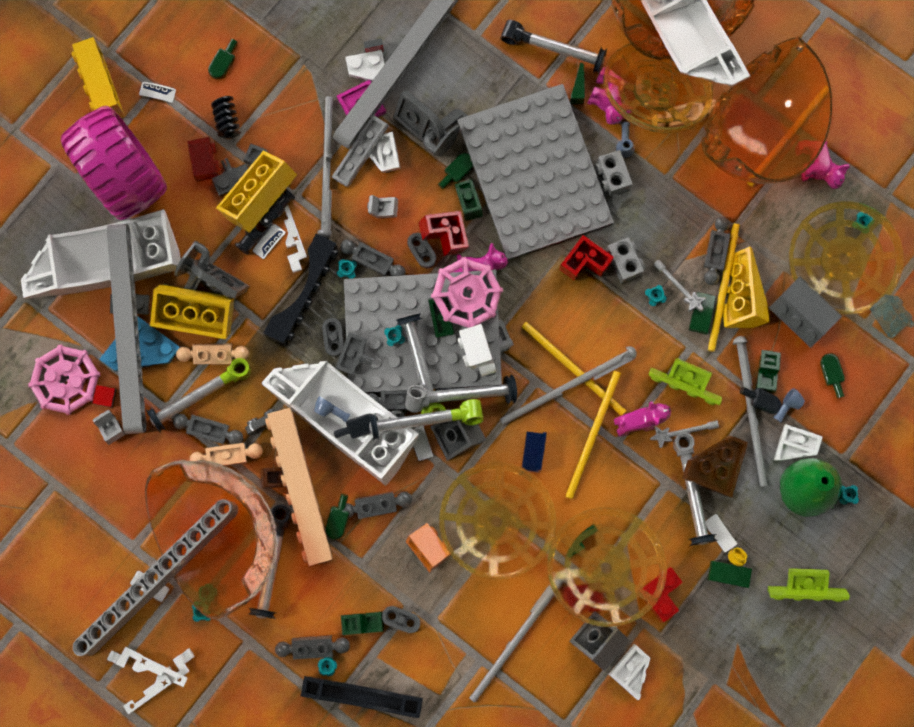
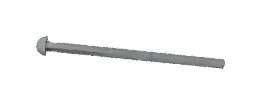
[317,96,333,238]
[733,336,768,487]
[500,346,637,426]
[469,572,569,702]

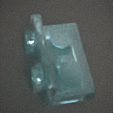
[870,294,914,338]

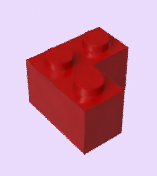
[418,211,469,256]
[559,235,614,281]
[637,567,683,623]

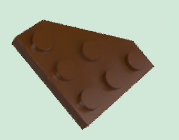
[682,436,748,498]

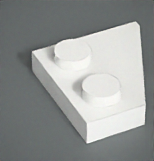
[345,50,385,82]
[369,132,401,173]
[773,424,822,461]
[609,644,650,700]

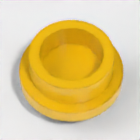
[728,548,747,566]

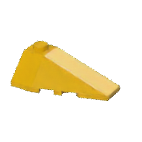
[723,247,769,328]

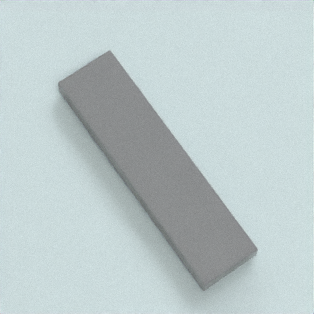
[332,115,389,188]

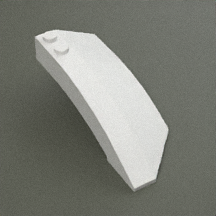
[641,0,750,86]
[21,209,181,299]
[261,361,419,485]

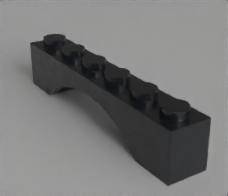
[263,233,339,347]
[301,676,423,718]

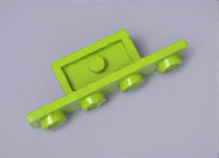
[648,358,722,405]
[767,569,850,602]

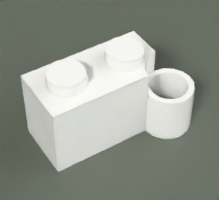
[457,324,497,377]

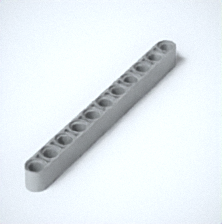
[333,0,458,149]
[107,224,146,434]
[73,499,238,656]

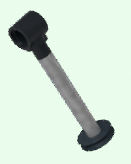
[500,20,607,75]
[249,504,292,619]

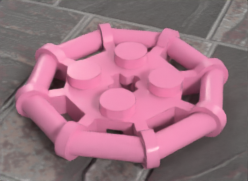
[431,257,503,328]
[28,344,100,415]

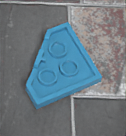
[100,316,180,372]

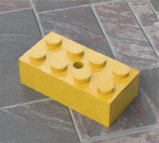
[71,37,125,118]
[216,151,297,233]
[150,284,235,339]

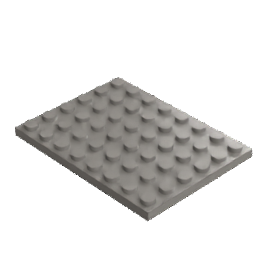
[457,84,614,260]
[344,270,502,393]

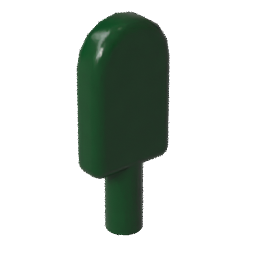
[208,39,238,79]
[438,153,473,189]
[820,353,845,399]
[325,494,349,540]

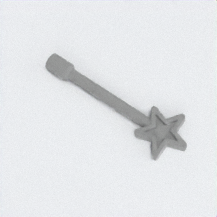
[654,260,706,312]
[650,420,719,448]

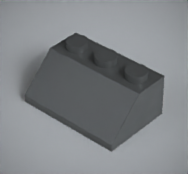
[769,276,842,348]

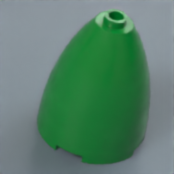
[780,458,842,517]

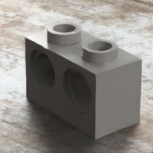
[596,150,633,197]
[606,237,645,284]

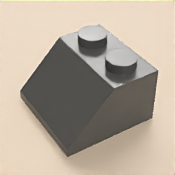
[430,420,486,461]
[569,611,630,671]

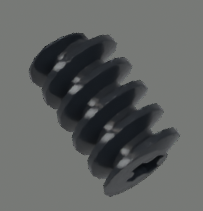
[211,96,241,138]

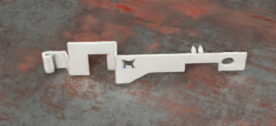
[281,197,307,273]
[107,647,188,687]
[123,648,195,714]

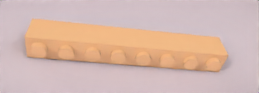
[265,408,333,566]

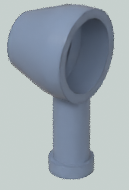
[616,122,635,158]
[773,388,805,423]
[314,396,350,422]

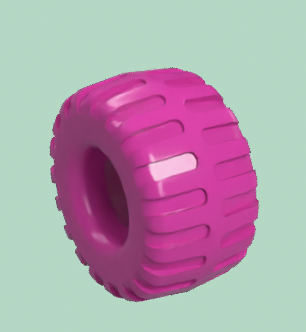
[61,106,167,220]

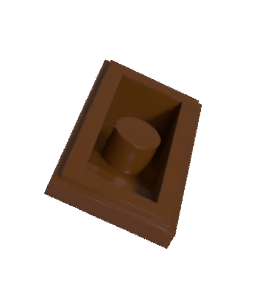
[260,467,287,489]

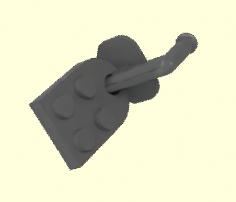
[393,90,468,157]
[164,241,249,298]

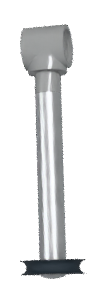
[405,375,517,412]
[673,432,718,546]

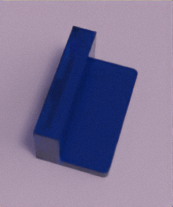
[521,431,547,473]

